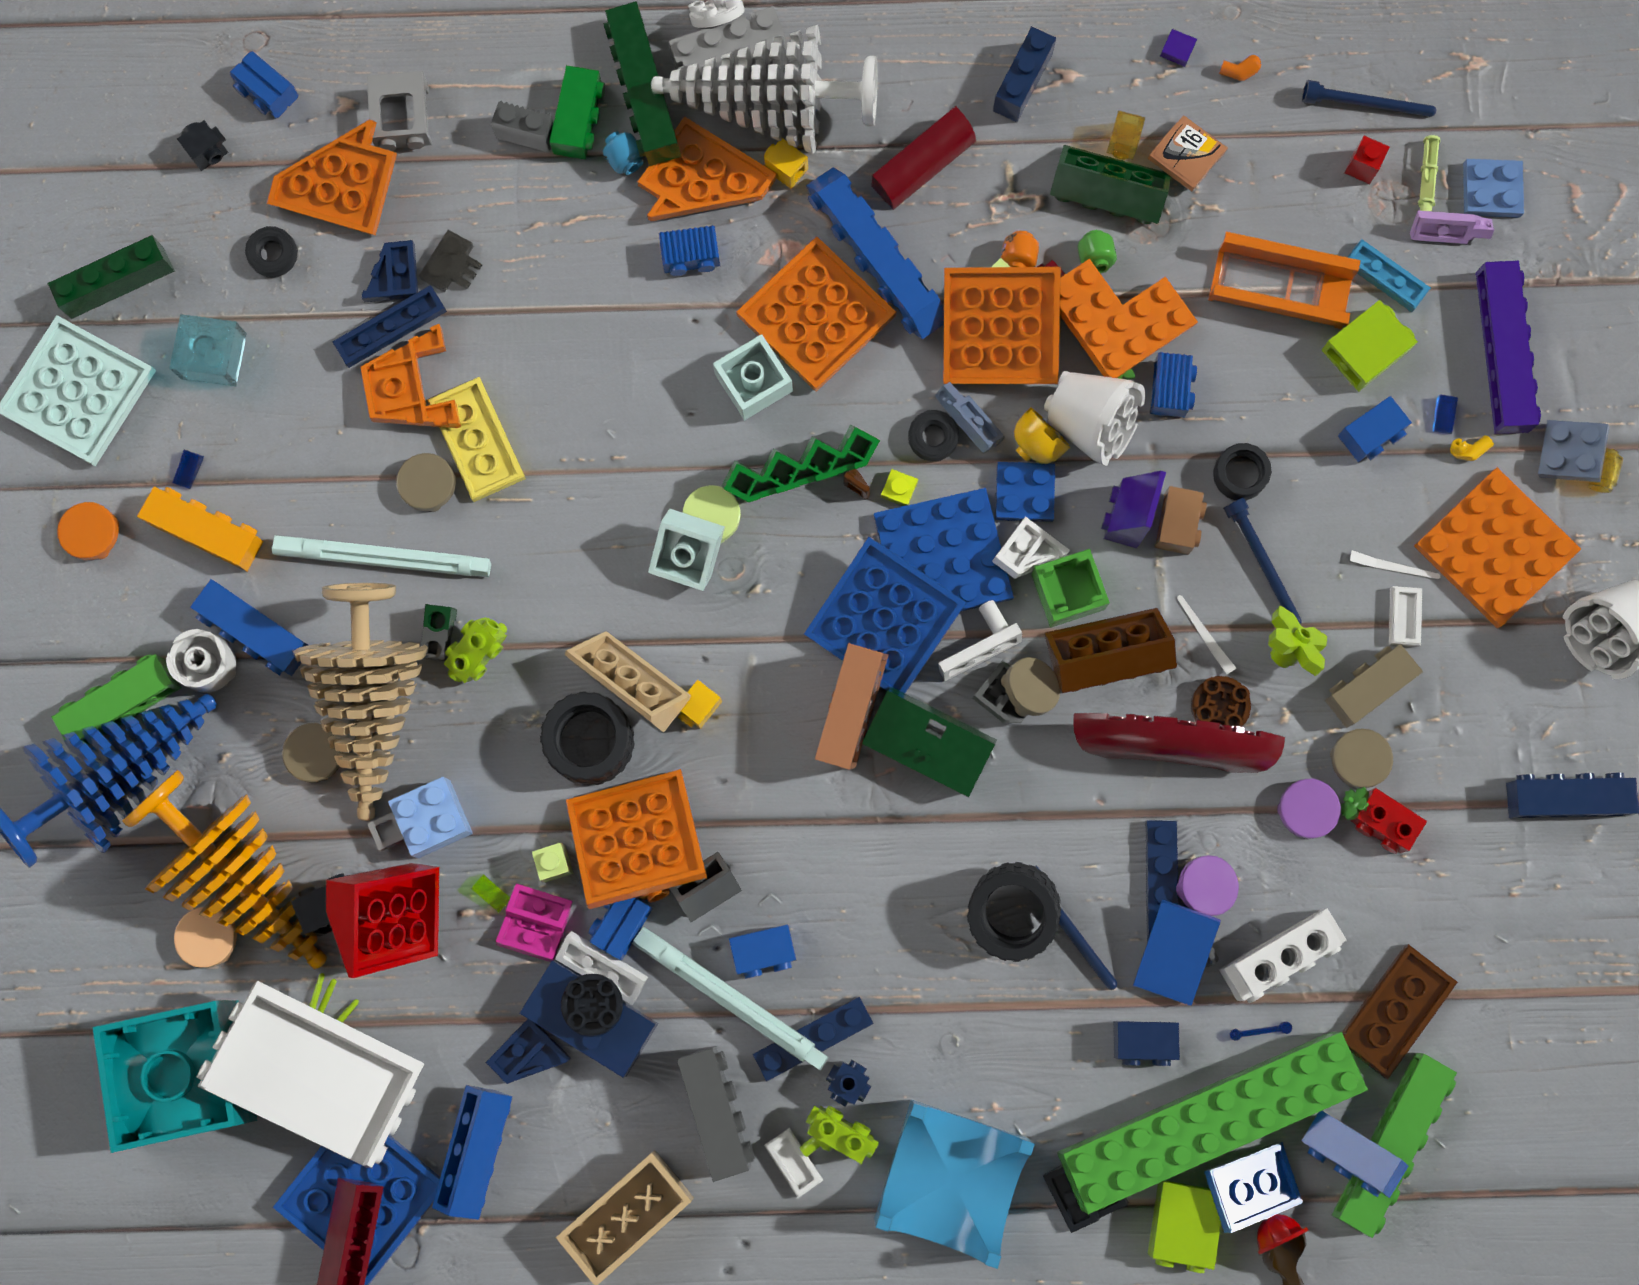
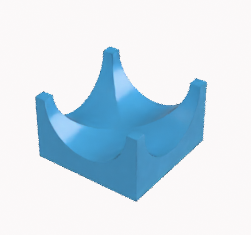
[874,1099,1035,1269]

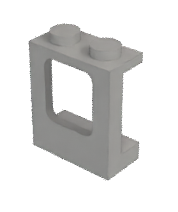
[367,71,432,151]

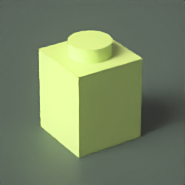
[532,843,574,883]

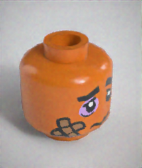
[1000,230,1039,267]

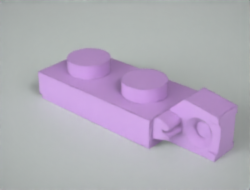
[1410,211,1494,244]

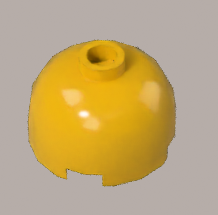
[1014,407,1070,464]

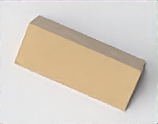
[565,631,691,733]

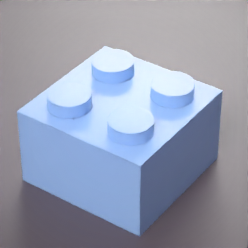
[388,776,473,859]

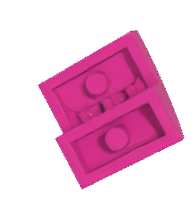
[496,883,573,962]

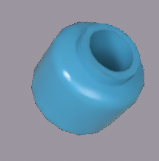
[603,131,644,175]

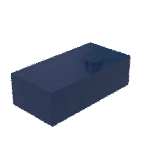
[519,960,659,1078]

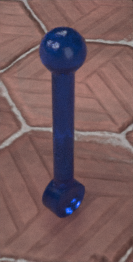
[1230,1022,1292,1041]

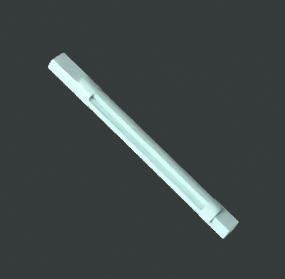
[272,535,491,577]
[632,927,829,1070]

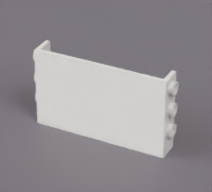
[196,981,424,1168]

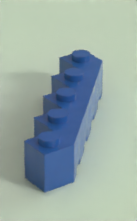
[806,167,944,339]

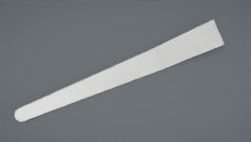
[1350,550,1440,579]
[1177,595,1237,674]

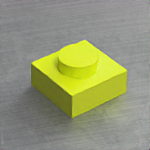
[881,469,918,506]

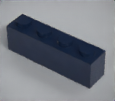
[1506,773,1639,818]

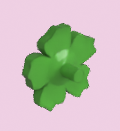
[1340,787,1369,820]

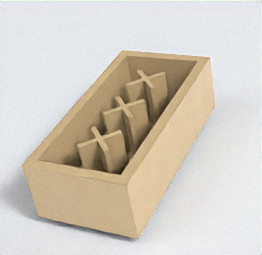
[555,1150,694,1285]

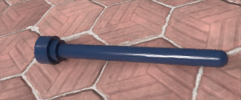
[1302,80,1437,117]
[1223,498,1302,625]
[1024,865,1117,990]

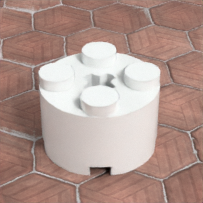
[166,629,236,693]

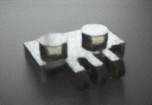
[419,230,483,293]

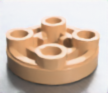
[174,907,237,968]

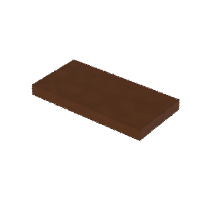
[1342,944,1458,1079]

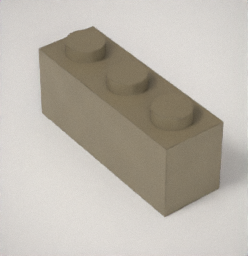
[1325,644,1423,728]

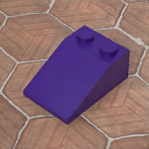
[1101,471,1167,549]

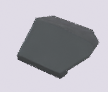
[972,660,1026,723]

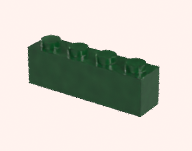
[48,235,175,319]

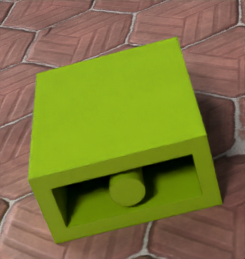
[1321,300,1418,392]
[1148,1180,1221,1273]

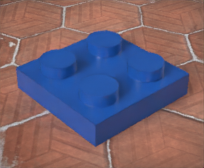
[995,462,1055,522]

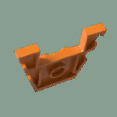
[361,324,461,428]

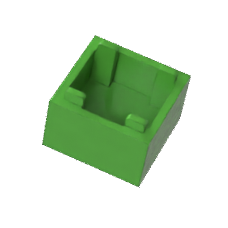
[1031,549,1110,628]

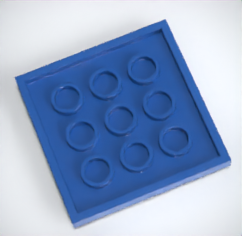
[874,488,1014,612]
[804,537,967,693]
[273,1135,440,1285]

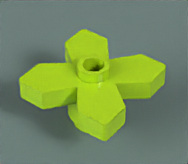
[1268,606,1327,676]

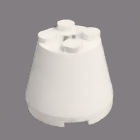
[1044,371,1145,466]
[1563,580,1639,679]

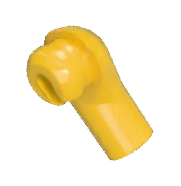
[1450,435,1494,461]

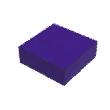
[1160,29,1197,67]

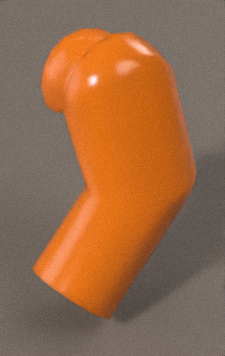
[1219,55,1261,81]

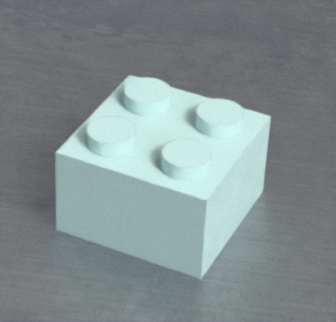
[713,334,793,421]
[648,509,725,591]

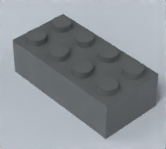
[677,1046,755,1182]

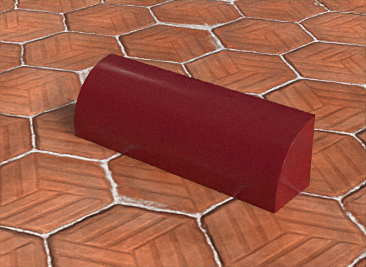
[871,106,976,210]
[317,1178,384,1285]

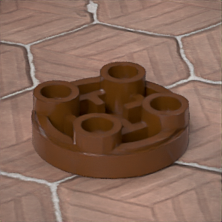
[1191,676,1251,727]

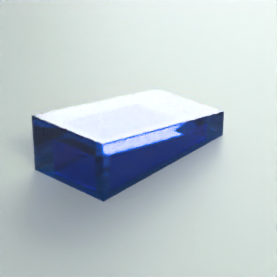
[1433,394,1458,434]
[172,449,205,489]

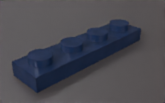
[332,285,447,368]
[1145,820,1178,941]
[752,997,874,1082]

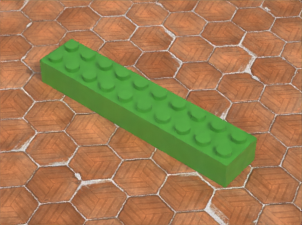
[1057,1032,1368,1214]

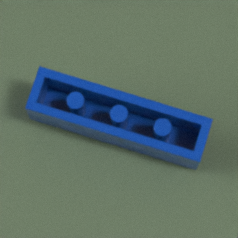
[190,579,308,676]
[432,1085,513,1220]

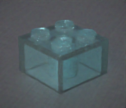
[169,314,247,387]

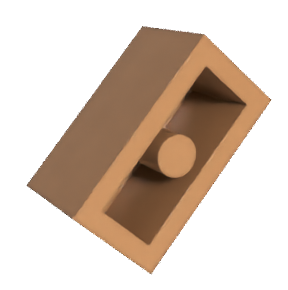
[1154,486,1207,555]

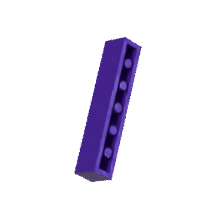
[1476,260,1541,435]

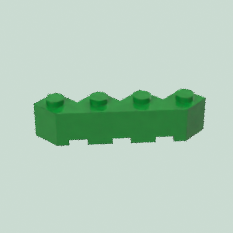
[721,424,880,503]

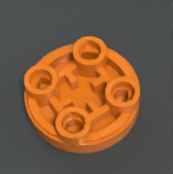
[57,502,119,560]

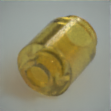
[1588,448,1624,493]

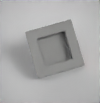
[367,812,404,851]

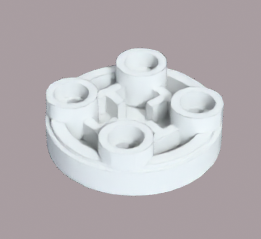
[688,0,745,28]

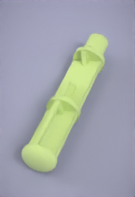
[1418,135,1441,211]

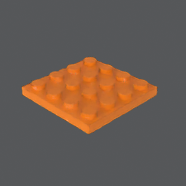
[736,236,897,392]
[943,267,1061,384]
[1414,467,1581,629]
[566,769,707,910]

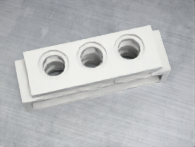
[1218,908,1347,1003]

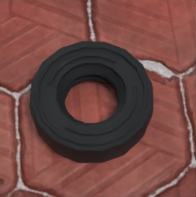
[245,226,298,277]
[908,410,959,462]

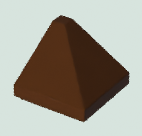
[843,469,870,499]

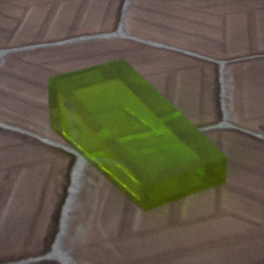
[471,874,510,912]

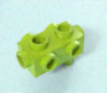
[444,617,507,683]
[799,1105,879,1164]

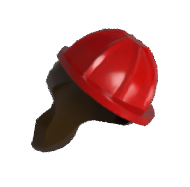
[1257,1214,1309,1285]

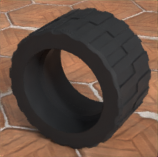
[540,691,635,786]
[967,862,1061,962]

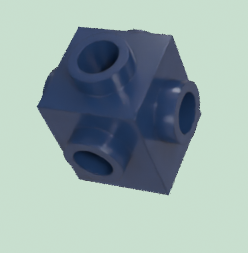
[826,1059,872,1107]

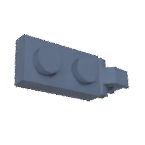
[935,382,1005,453]

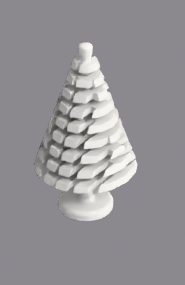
[651,24,878,153]

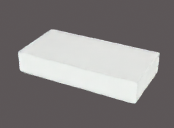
[1389,586,1422,647]
[764,1127,823,1198]

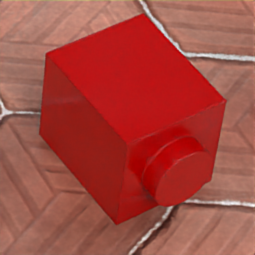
[1344,135,1390,185]

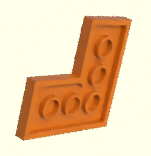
[1060,259,1198,378]

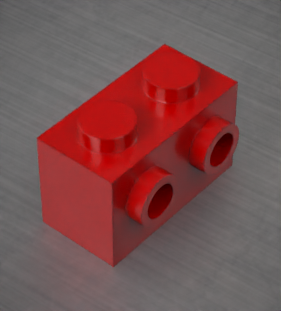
[1350,788,1427,854]

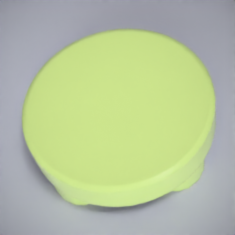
[683,485,741,543]

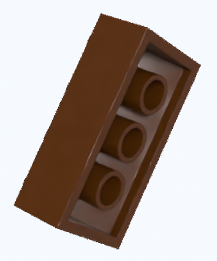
[1045,608,1177,694]

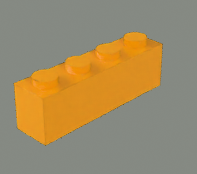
[137,486,264,572]

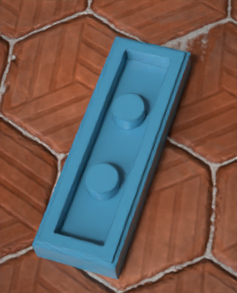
[1348,239,1431,312]

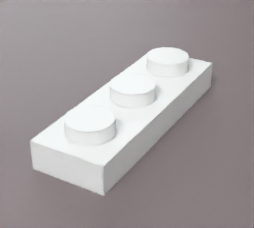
[555,931,648,1005]

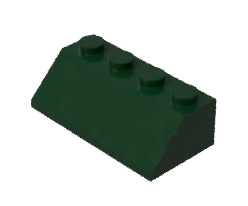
[1049,145,1171,224]

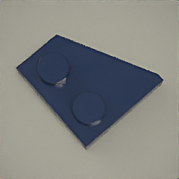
[362,240,418,303]
[485,1019,571,1084]

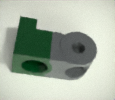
[421,604,457,661]

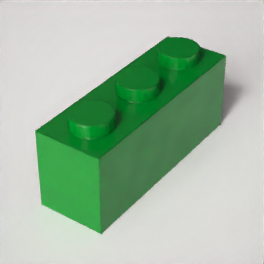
[549,65,605,160]

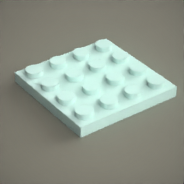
[0,315,156,466]

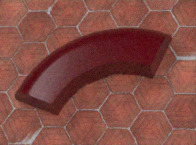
[1073,713,1285,773]

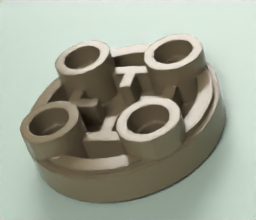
[396,453,456,512]
[1001,657,1060,717]
[282,723,344,783]
[1330,729,1393,789]

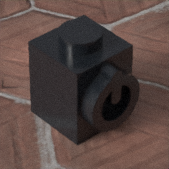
[177,120,229,171]

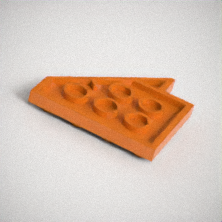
[637,116,777,222]
[267,119,397,236]

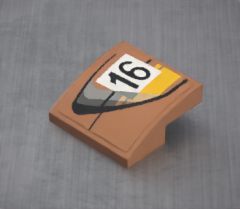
[1147,115,1228,192]

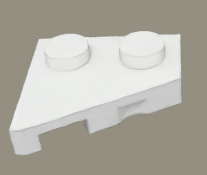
[992,516,1070,579]

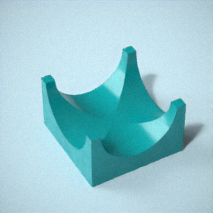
[92,1000,257,1153]

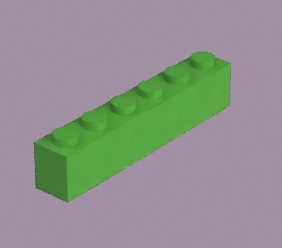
[1332,1053,1457,1238]

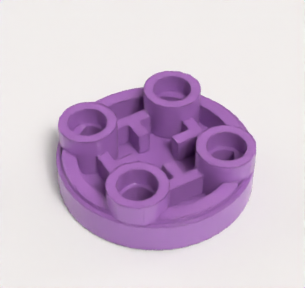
[1277,779,1341,839]
[1176,855,1239,916]

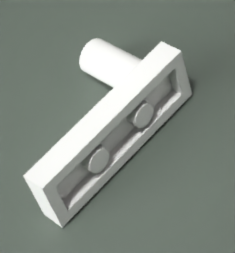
[938,600,1022,682]

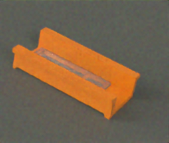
[1208,231,1361,329]

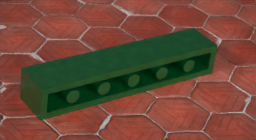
[603,1,682,166]

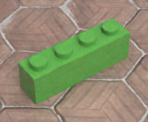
[51,654,182,745]

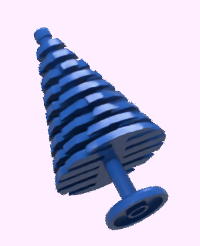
[0,693,217,868]

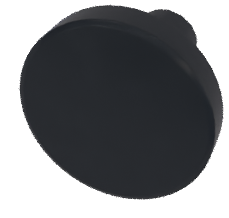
[561,974,623,1037]

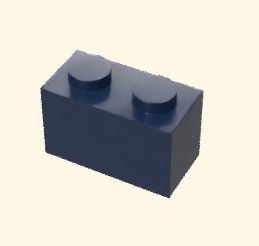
[1113,1021,1180,1066]

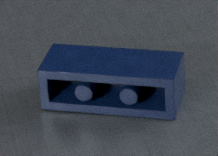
[993,26,1056,122]

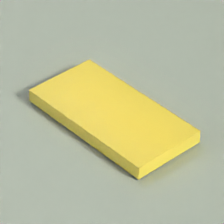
[427,377,526,502]

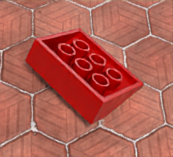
[326,863,440,978]

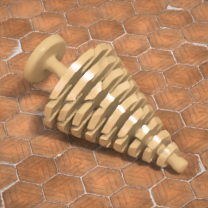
[293,583,428,821]

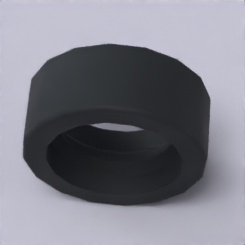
[1213,443,1272,501]

